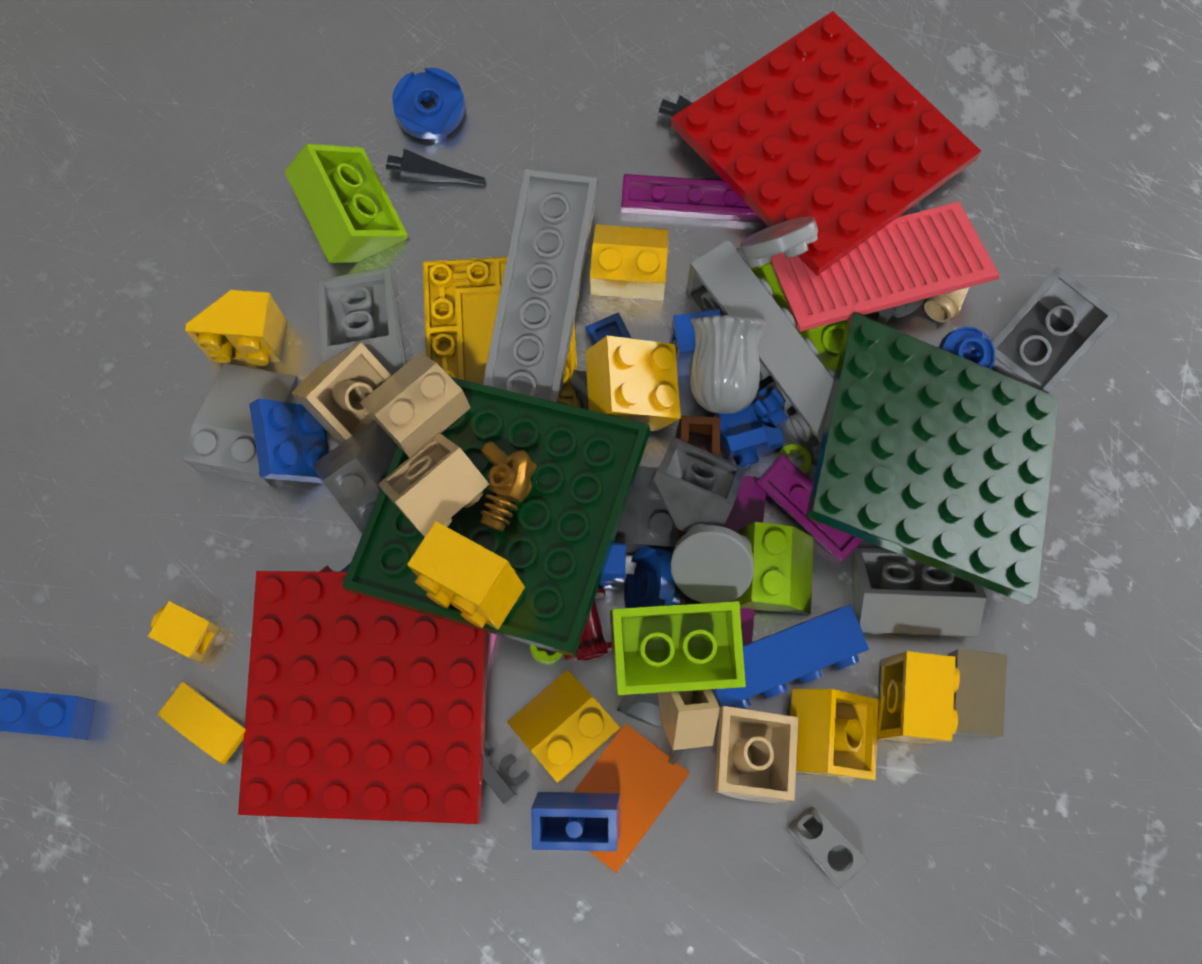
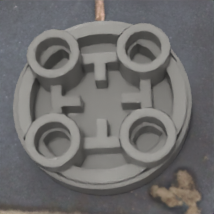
[740,217,819,268]
[671,523,754,603]

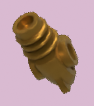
[480,442,537,532]

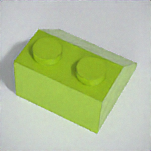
[735,522,814,615]

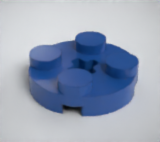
[392,68,465,142]
[624,546,680,608]

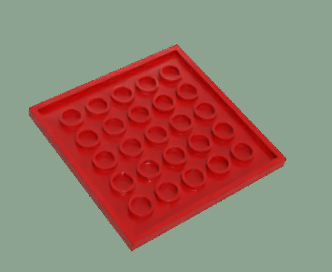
[671,11,981,276]
[238,571,489,824]

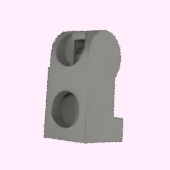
[788,806,869,889]

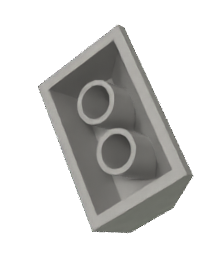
[852,548,987,637]

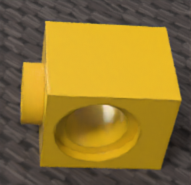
[148,601,221,662]

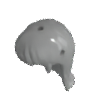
[690,315,767,414]

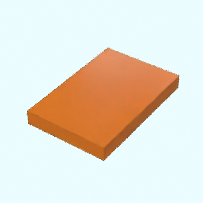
[573,723,690,873]

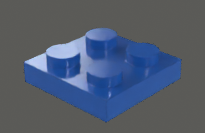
[249,398,328,483]

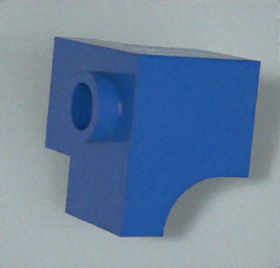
[715,404,785,468]

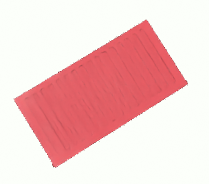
[770,201,1000,332]

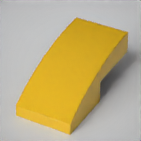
[157,681,246,765]

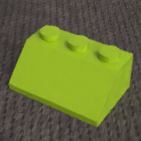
[284,144,408,263]
[610,601,746,695]

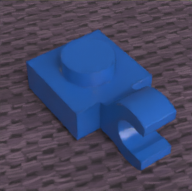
[751,387,789,430]

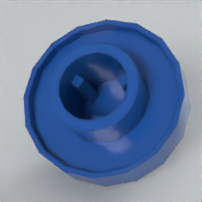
[938,327,995,369]

